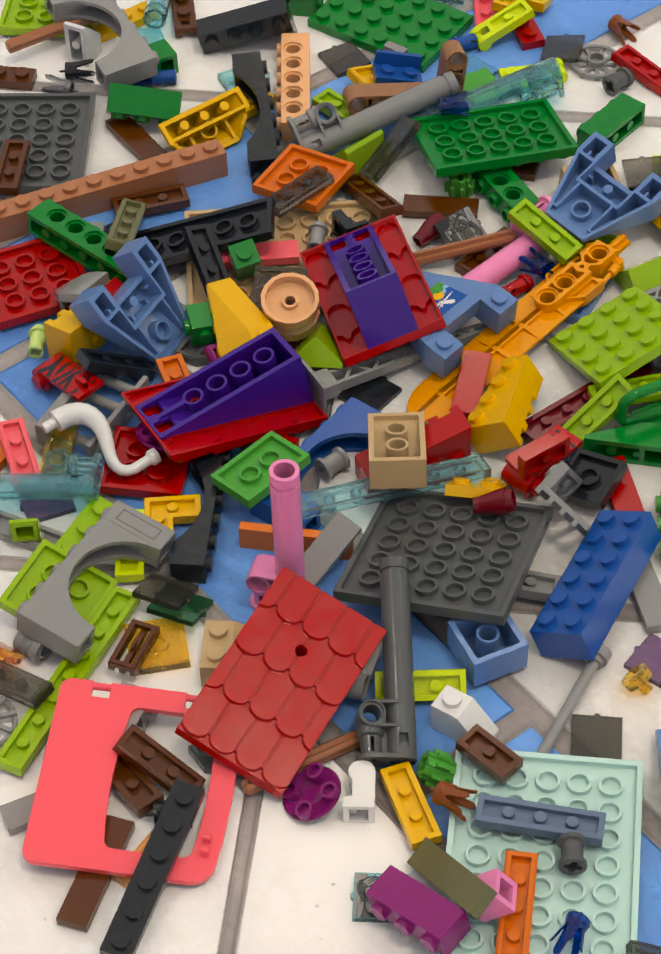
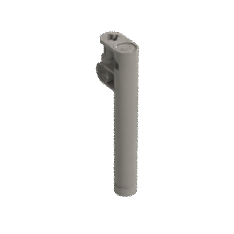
[286,70,461,154]

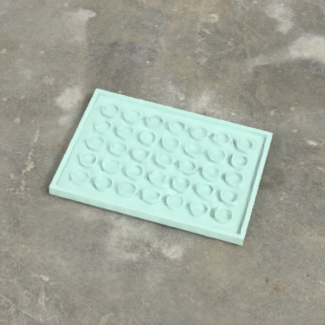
[435,750,644,954]

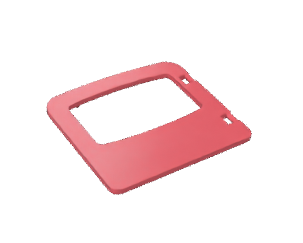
[22,678,237,885]

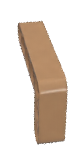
[342,39,468,115]

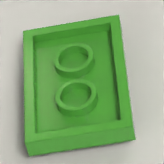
[210,430,311,509]

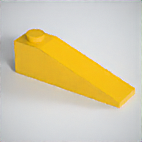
[206,278,273,358]

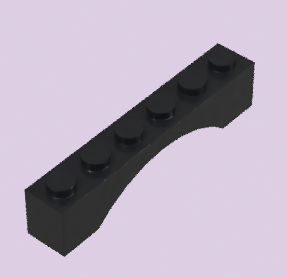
[231,51,282,178]
[169,450,232,584]

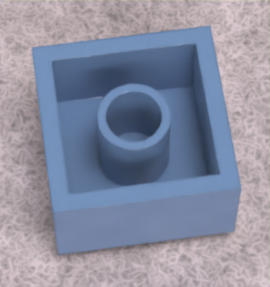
[447,615,529,687]

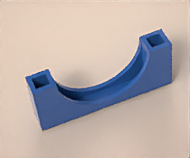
[250,397,382,530]

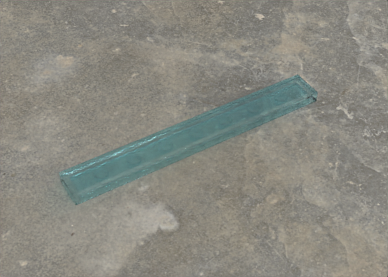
[301,453,492,519]

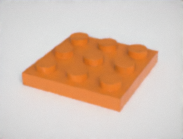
[252,143,355,214]

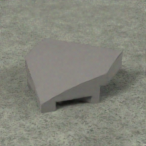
[54,271,110,309]

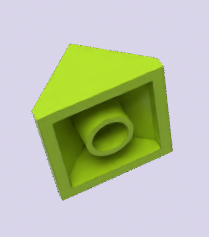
[332,129,384,174]
[612,255,661,297]
[294,323,344,369]

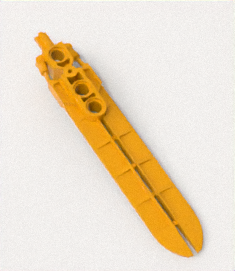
[407,234,631,423]

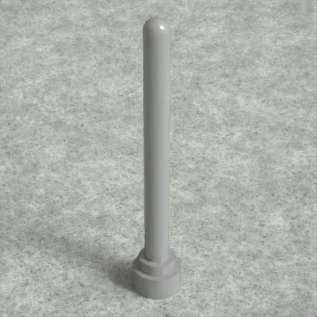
[537,644,612,754]

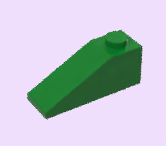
[583,422,661,468]

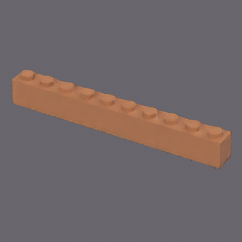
[0,138,228,242]

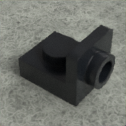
[332,209,369,237]

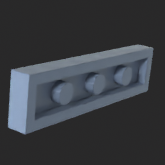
[474,793,606,847]

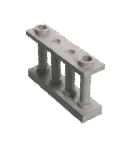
[35,373,150,466]

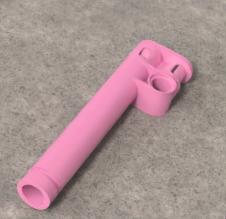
[461,195,569,284]
[246,459,305,610]

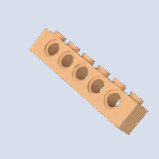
[276,33,311,142]

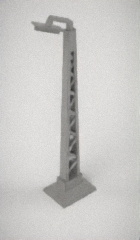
[301,322,556,415]

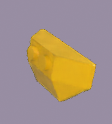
[157,86,250,150]

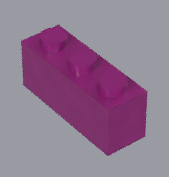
[366,865,471,954]

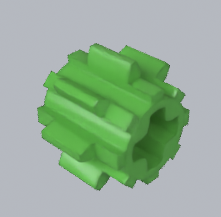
[444,173,475,198]
[416,748,457,788]

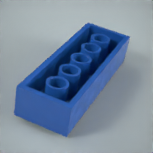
[529,510,661,661]

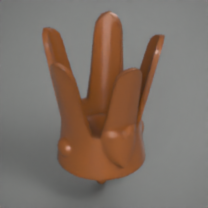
[608,14,641,46]
[430,780,478,822]

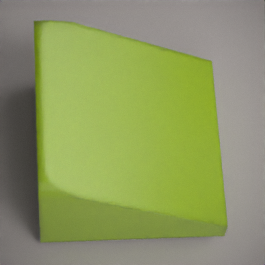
[9,518,41,542]

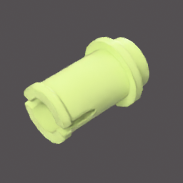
[27,324,46,359]

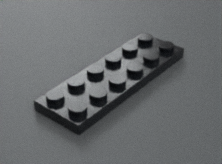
[136,196,275,267]

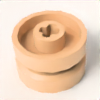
[261,272,320,342]

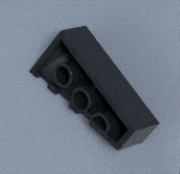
[196,0,298,55]

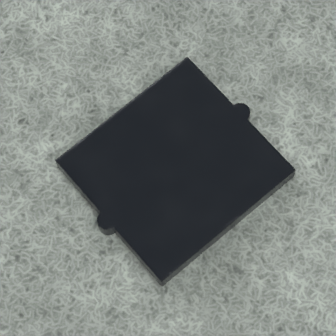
[338,376,402,411]

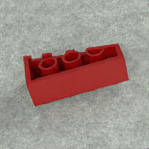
[355,405,471,497]

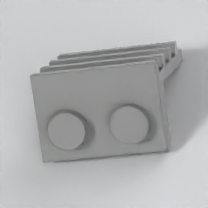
[535,461,592,536]

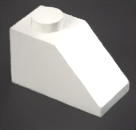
[63,21,102,67]
[431,685,499,741]

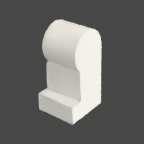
[343,760,376,823]

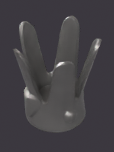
[41,74,79,93]

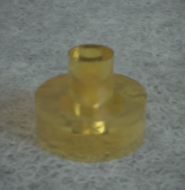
[621,663,653,695]

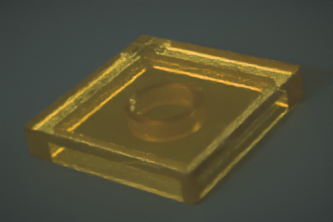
[124,615,191,676]

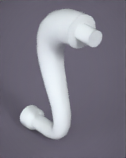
[41,402,162,476]

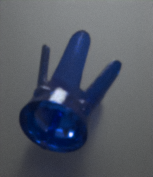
[433,90,470,116]
[519,247,556,280]
[549,911,591,954]

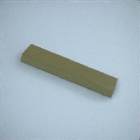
[104,198,147,251]
[407,837,498,920]

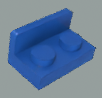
[371,49,423,83]

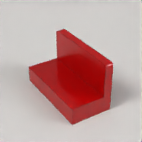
[505,431,570,481]

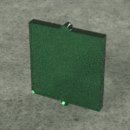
[146,585,213,627]

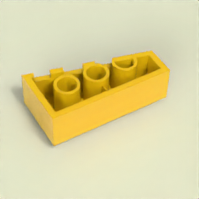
[468,354,543,454]

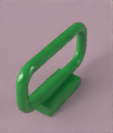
[615,379,661,427]

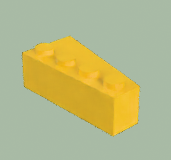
[44,280,111,366]

